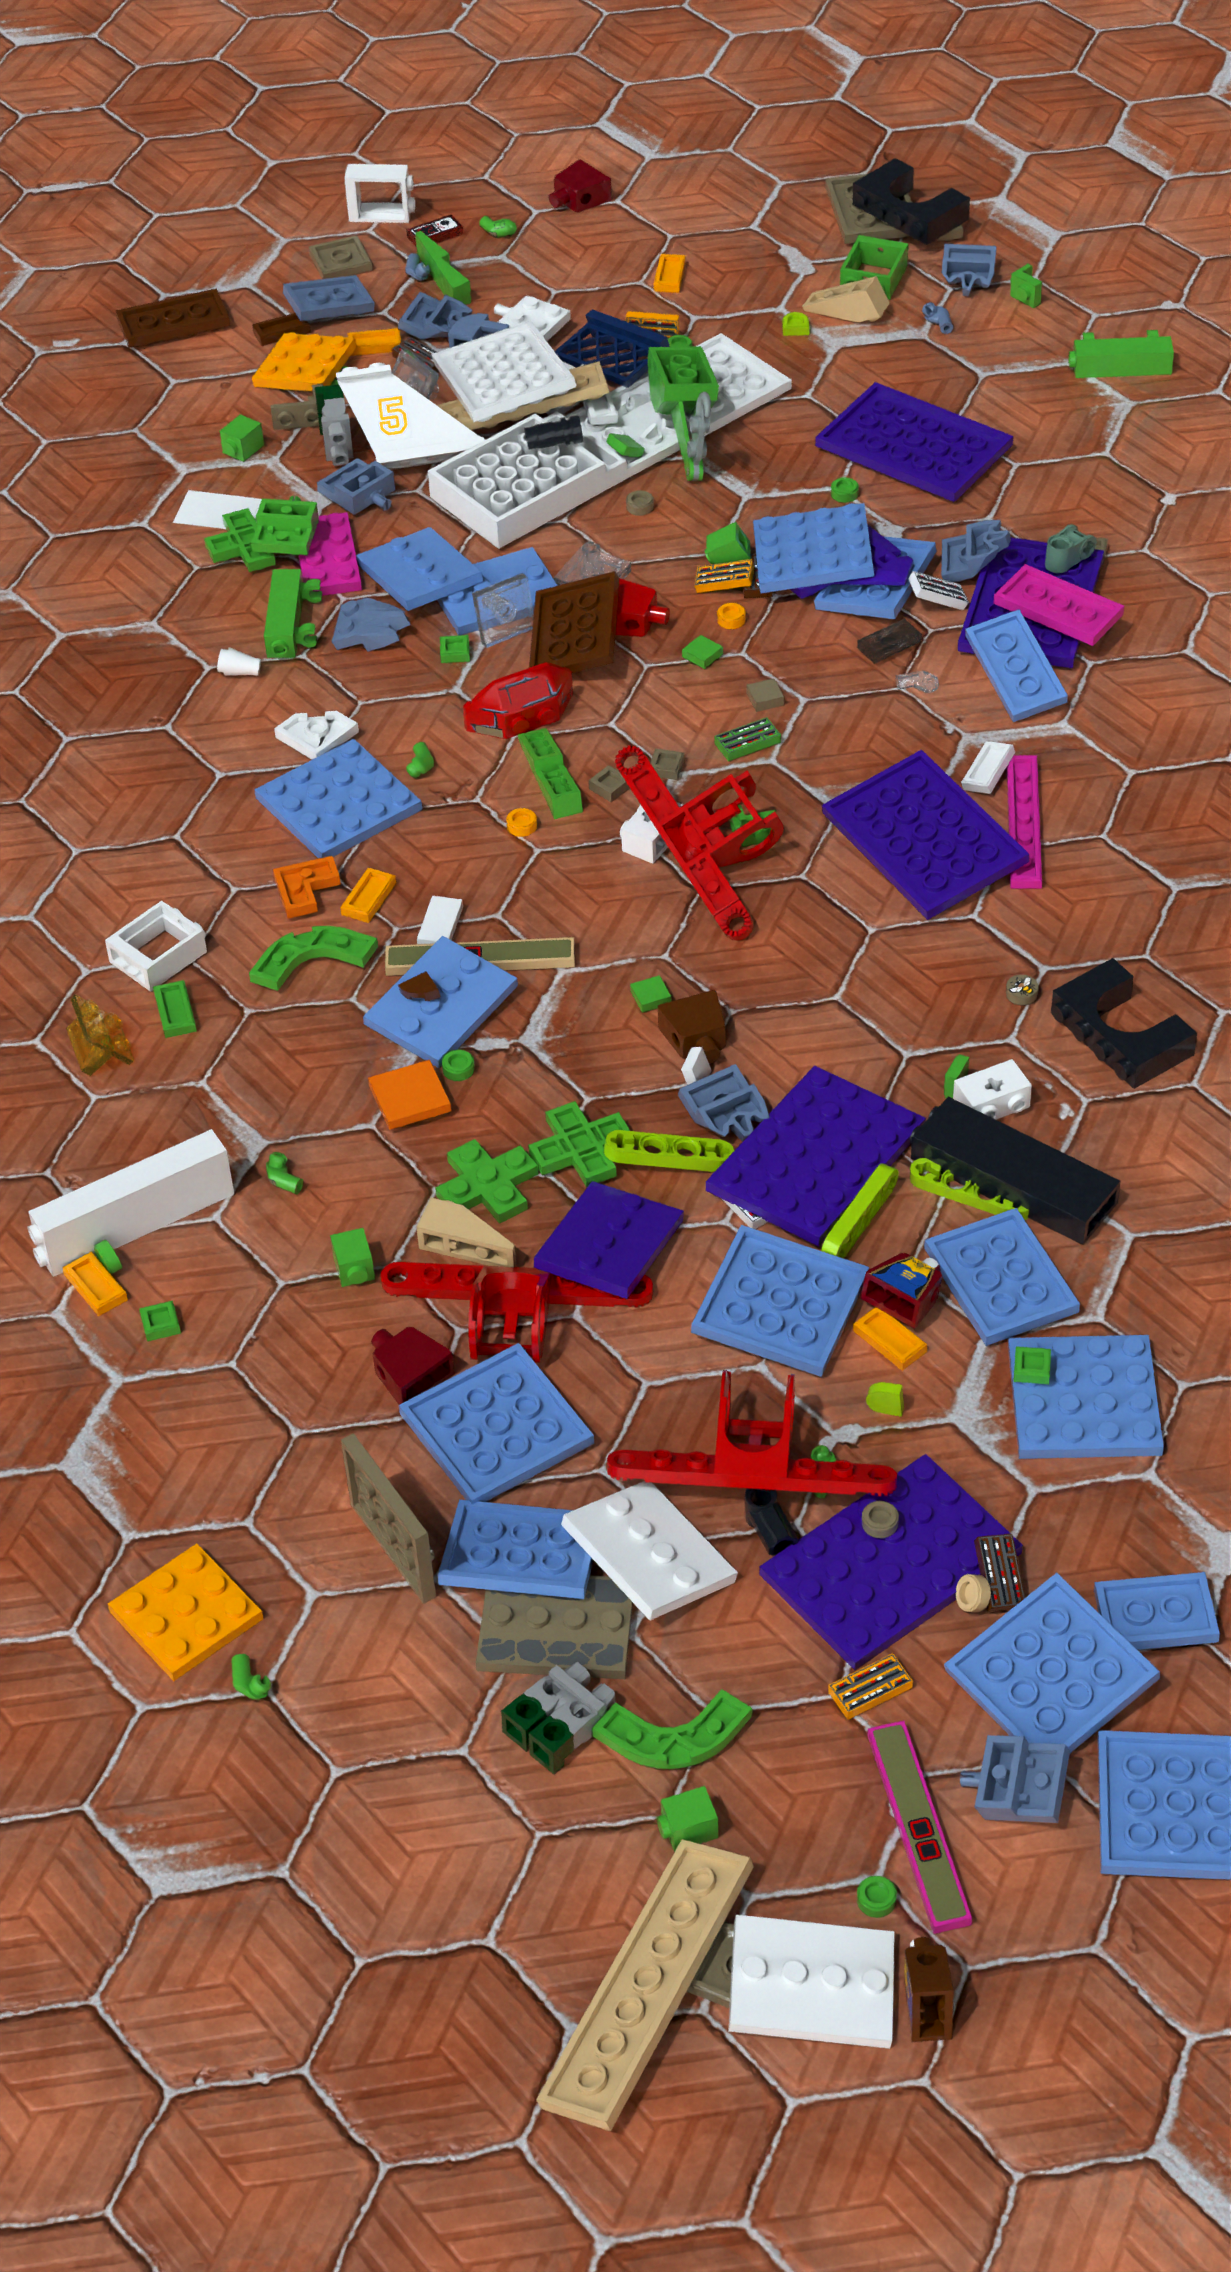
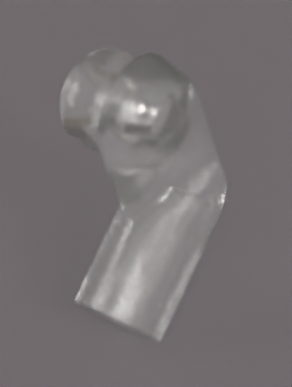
[895,670,939,693]

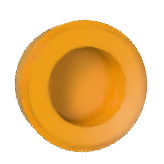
[717,603,746,629]
[506,808,537,837]

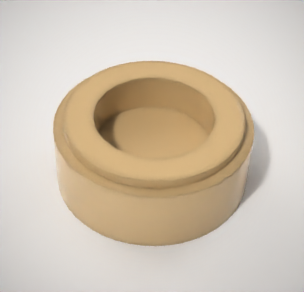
[955,1574,991,1612]

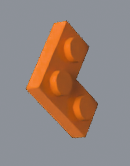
[273,856,341,919]

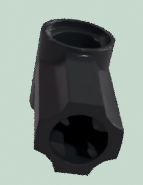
[745,1488,798,1556]

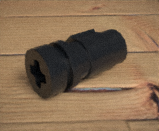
[524,415,583,450]

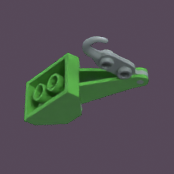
[647,346,719,481]

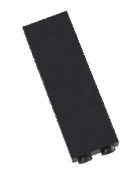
[909,1097,1121,1245]

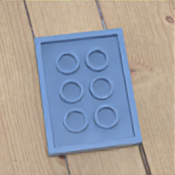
[356,527,483,611]
[814,536,937,619]
[437,547,558,635]
[363,936,518,1068]
[924,1208,1080,1346]
[438,1500,593,1599]

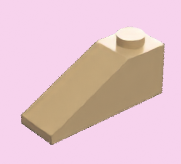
[802,276,890,322]
[416,1198,517,1267]

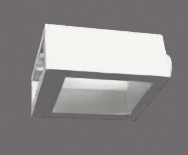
[344,164,415,223]
[105,901,207,992]

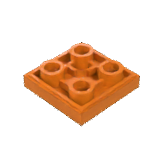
[368,1059,451,1130]

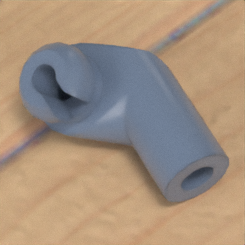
[405,253,430,281]
[922,302,953,334]

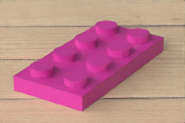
[298,512,362,596]
[994,564,1124,646]

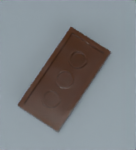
[116,289,230,348]

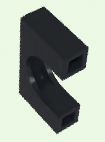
[853,158,970,245]
[1051,958,1197,1089]

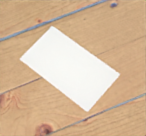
[173,490,262,529]

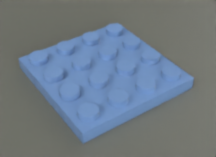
[753,503,874,593]
[255,739,422,859]
[691,1225,870,1377]
[1008,1335,1164,1459]
[399,1343,594,1504]
[944,1573,1160,1753]
[1097,1730,1231,1880]

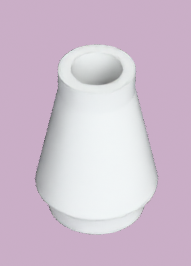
[217,647,261,676]

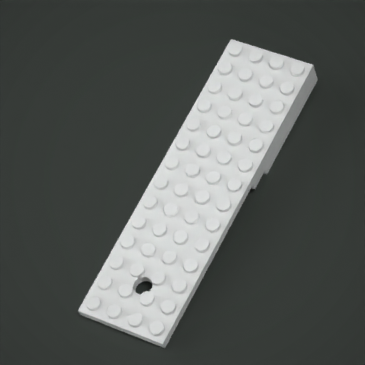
[428,333,792,549]

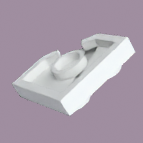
[274,711,359,760]

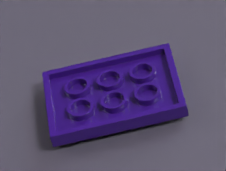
[534,1181,684,1299]

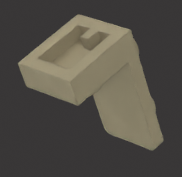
[271,384,323,430]

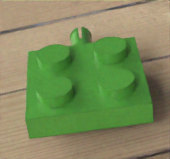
[251,496,319,555]

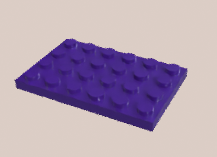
[815,382,1013,502]
[957,537,1104,668]
[822,750,1029,920]
[706,1065,926,1247]
[759,1454,1023,1671]

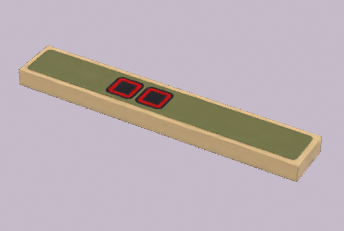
[385,937,575,976]

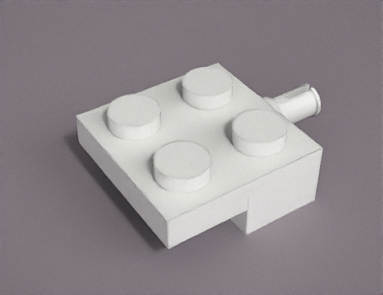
[494,295,571,341]

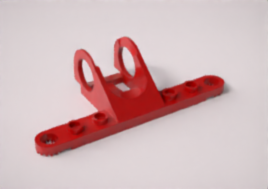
[615,745,784,941]
[380,1262,653,1363]
[607,1370,897,1496]

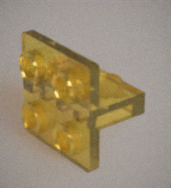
[66,994,134,1076]

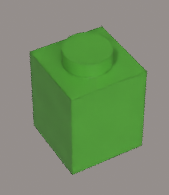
[220,414,264,462]
[705,522,750,564]
[330,1228,375,1287]
[656,1786,718,1852]

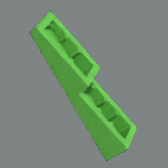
[415,231,471,305]
[518,728,583,819]

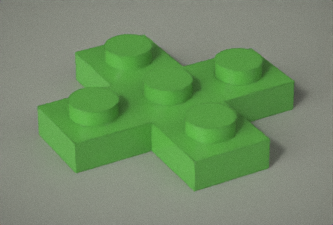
[204,508,276,572]
[528,1101,630,1187]
[435,1139,539,1224]

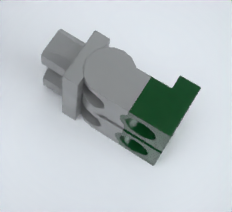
[314,384,353,466]
[501,1662,615,1775]

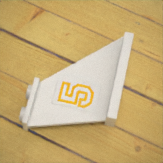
[336,363,484,470]

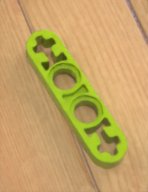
[604,1130,734,1172]
[909,1158,1029,1220]
[821,1163,899,1258]

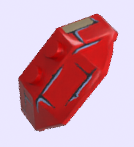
[463,662,573,739]

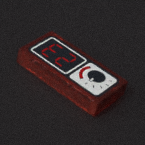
[406,214,463,246]

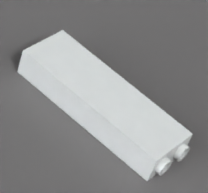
[27,1129,234,1277]

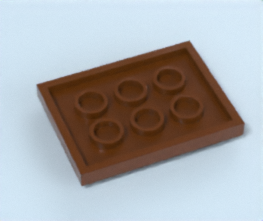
[529,571,619,673]

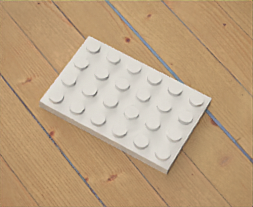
[431,320,576,422]

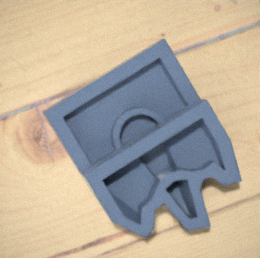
[942,244,996,297]
[397,292,473,339]
[941,520,1011,582]
[332,598,411,652]
[678,1064,770,1142]

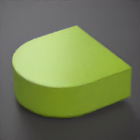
[782,312,809,336]
[866,1382,904,1417]

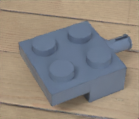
[317,458,395,515]
[960,1735,1070,1823]

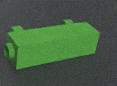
[1068,330,1174,378]
[264,569,322,658]

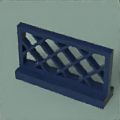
[554,309,670,388]

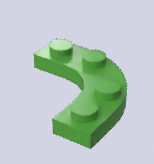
[249,926,378,991]
[592,1689,752,1769]

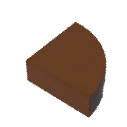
[398,971,441,1001]

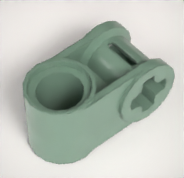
[1045,524,1097,573]

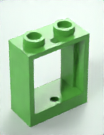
[840,235,908,300]

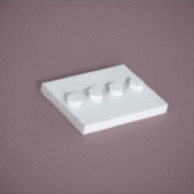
[561,1481,738,1620]
[728,1915,894,2049]

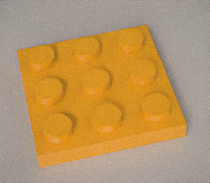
[252,332,357,391]
[108,1543,263,1681]

